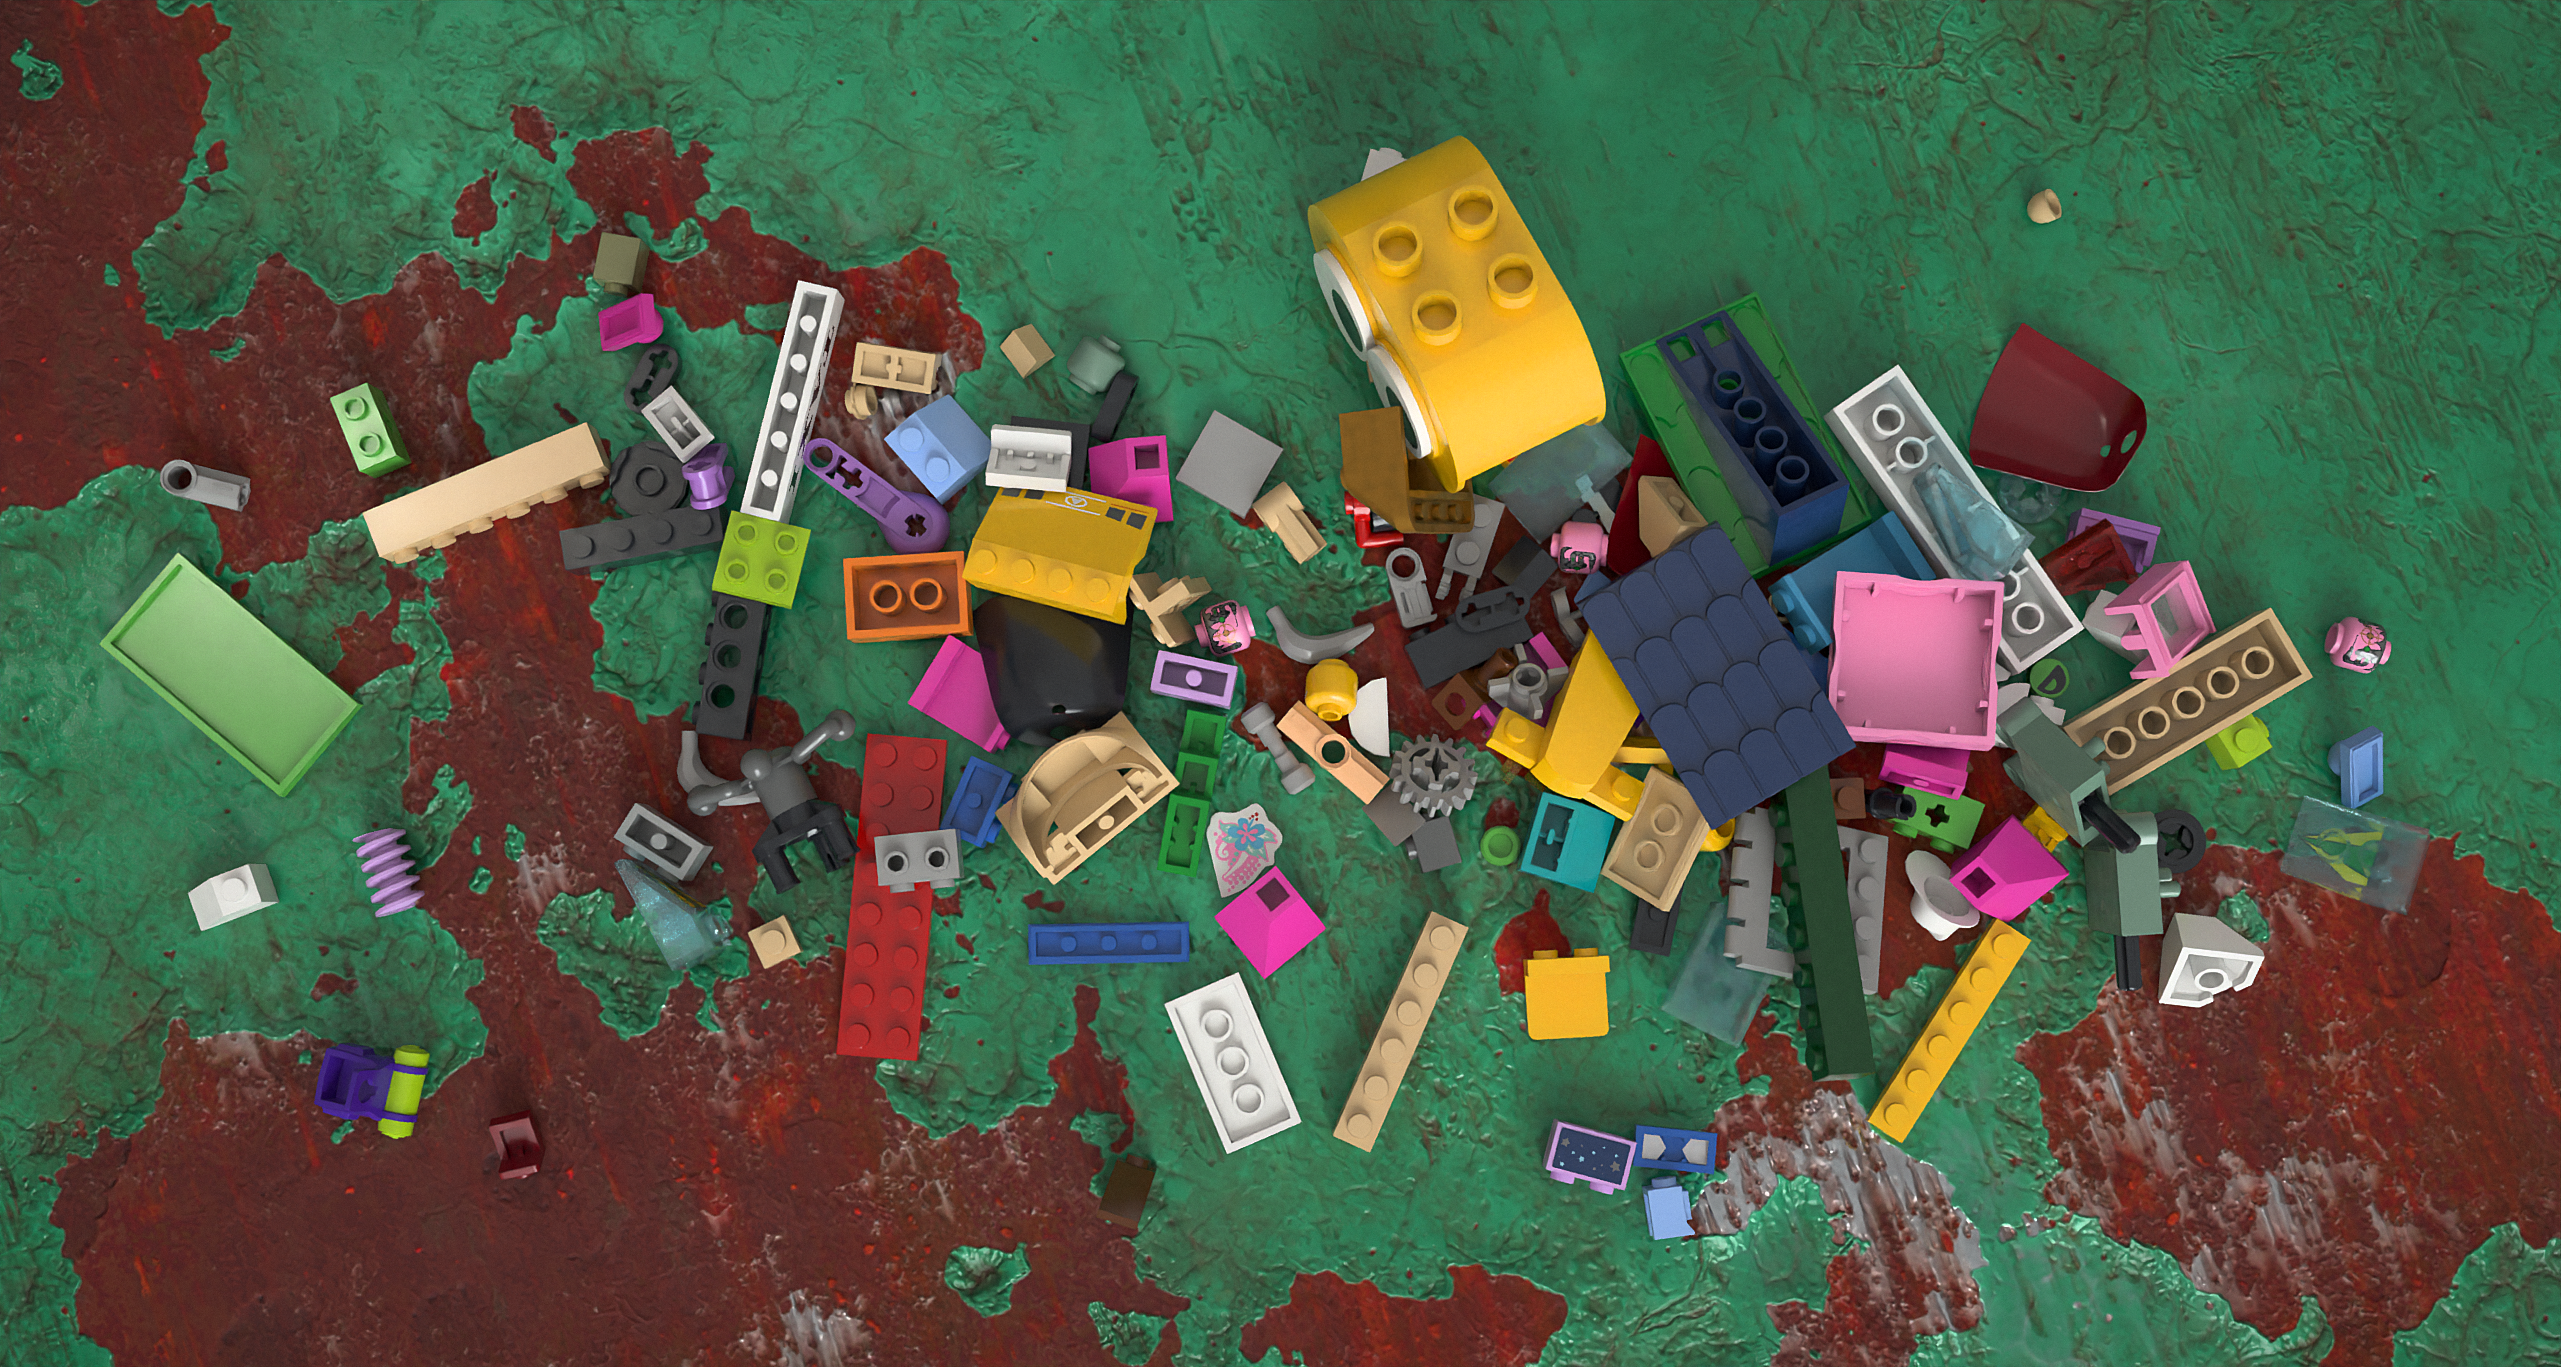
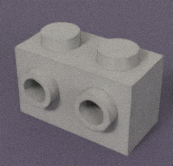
[614,803,714,883]
[874,829,965,893]

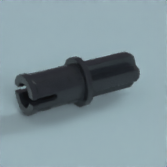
[1864,787,1917,821]

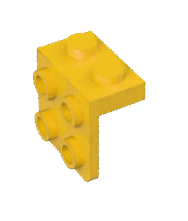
[1523,947,1610,1040]

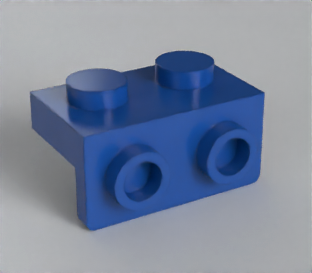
[939,755,1019,848]

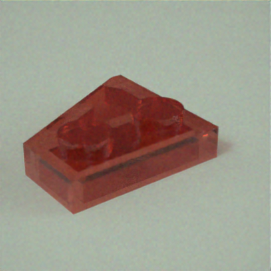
[2037,518,2139,596]

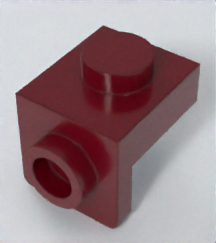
[489,1109,546,1180]

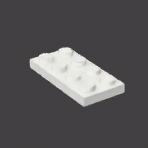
[1164,972,1302,1154]

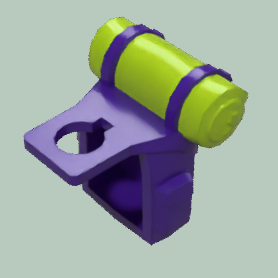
[314,1043,430,1139]

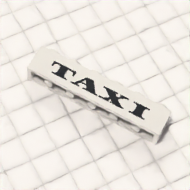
[740,280,845,524]

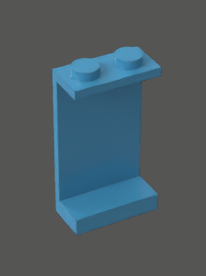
[1768,510,1937,656]

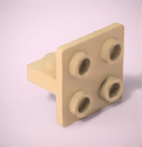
[1128,572,1212,648]

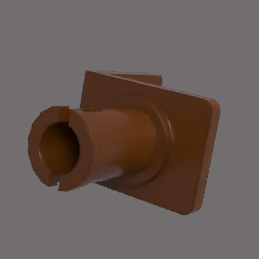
[1432,647,1518,730]

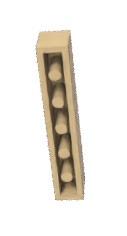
[362,422,611,564]
[1332,911,1469,1152]

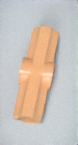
[1276,700,1390,805]

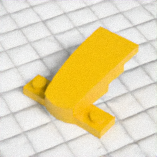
[1485,626,1646,822]

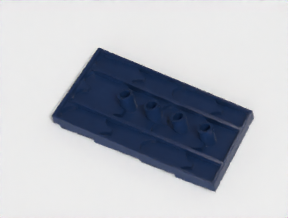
[1576,520,1857,830]

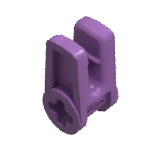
[682,443,735,510]

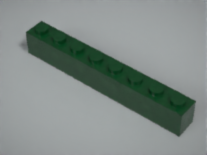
[1768,764,1876,1082]

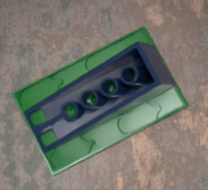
[1618,291,1872,580]

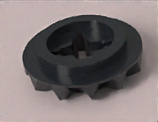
[2154,809,2206,873]

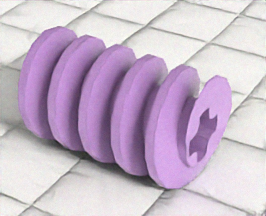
[352,828,425,917]

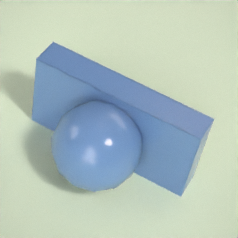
[2327,725,2383,810]

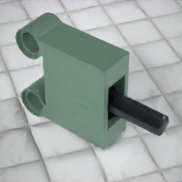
[1996,696,2141,854]
[2083,809,2181,991]

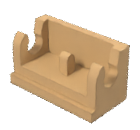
[852,342,942,394]

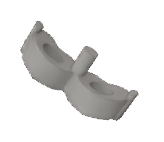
[1550,586,1585,649]

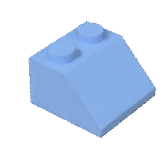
[884,394,991,505]

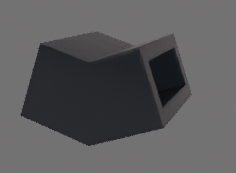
[1492,535,1559,600]

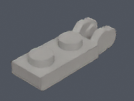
[1435,494,1505,608]

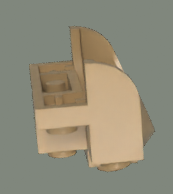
[995,711,1180,885]

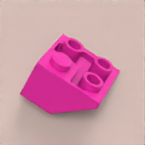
[1088,435,1174,523]
[1949,814,2070,923]
[1214,866,1326,979]

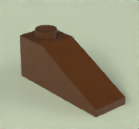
[1096,1153,1157,1230]

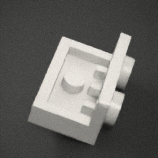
[985,424,1072,492]

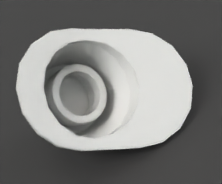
[1905,850,1980,941]

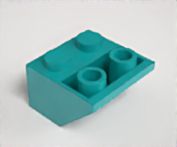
[1516,792,1616,893]

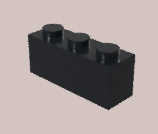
[1403,594,1534,692]

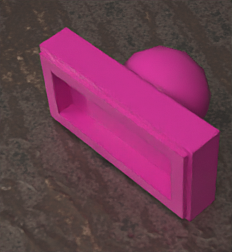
[598,293,664,351]

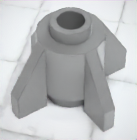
[1487,643,1569,720]

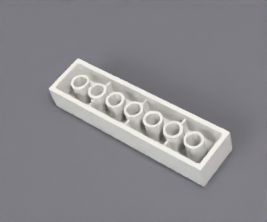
[1823,365,2085,676]

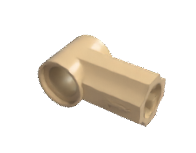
[1251,481,1327,565]

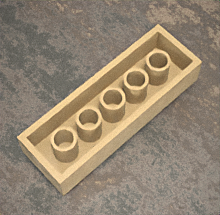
[2058,607,2313,796]

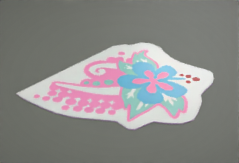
[1206,803,1282,898]

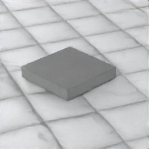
[1175,410,1283,519]

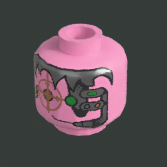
[1551,521,1609,575]
[1194,600,1256,657]
[2324,617,2391,673]

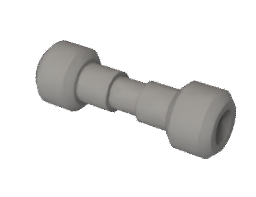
[1241,702,1316,795]

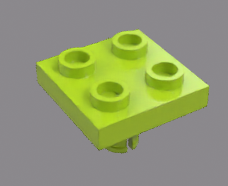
[712,510,811,609]

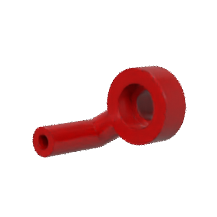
[1344,491,1404,549]

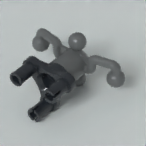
[687,709,861,895]

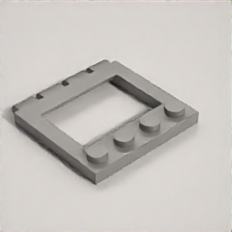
[1723,807,1888,995]

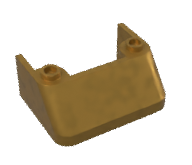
[1339,406,1475,534]

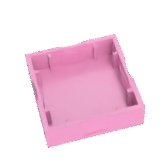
[1826,571,2004,751]

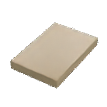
[1600,766,1710,911]

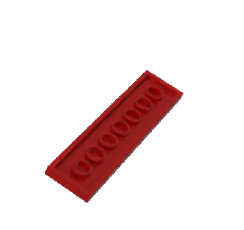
[836,733,949,1061]

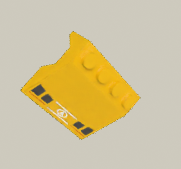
[962,487,1158,625]

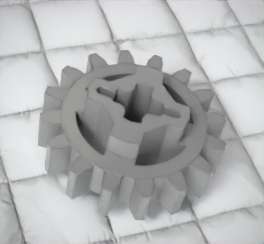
[1389,734,1478,817]

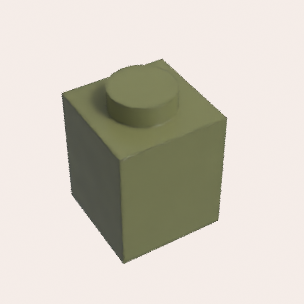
[593,232,650,297]

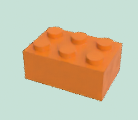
[843,551,974,643]

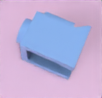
[1642,1176,1695,1240]

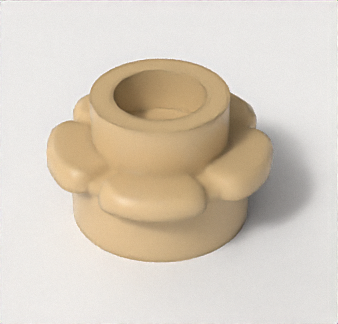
[845,382,878,420]

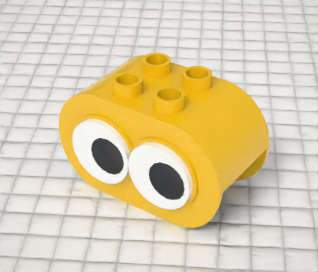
[1308,135,1606,493]

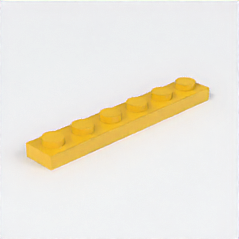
[1864,918,2031,1143]

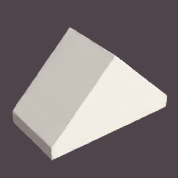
[641,385,715,463]

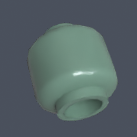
[1067,334,1125,395]

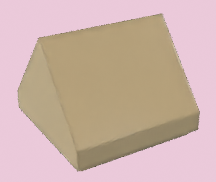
[1000,324,1055,379]

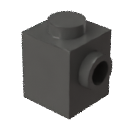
[1404,810,1462,874]

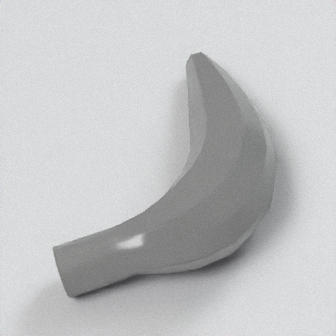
[1266,605,1375,664]
[677,731,761,806]

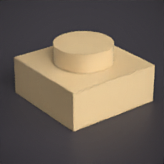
[748,915,804,969]

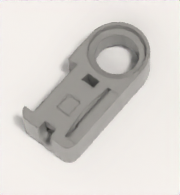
[1385,547,1437,630]

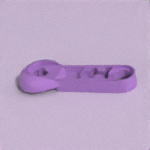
[803,438,950,555]

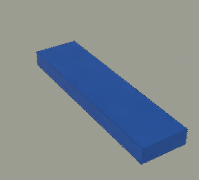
[1028,921,1190,965]

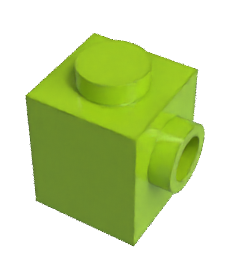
[2204,713,2272,770]

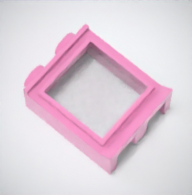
[2103,560,2216,680]

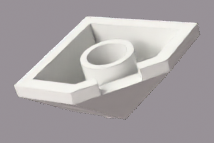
[2158,913,2265,1007]

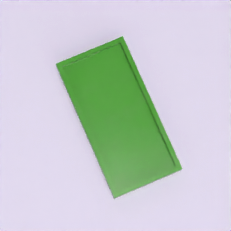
[99,553,363,797]

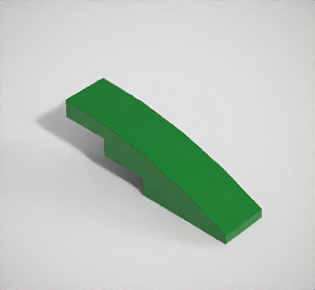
[1157,706,1228,878]

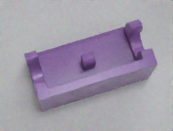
[2061,508,2161,574]

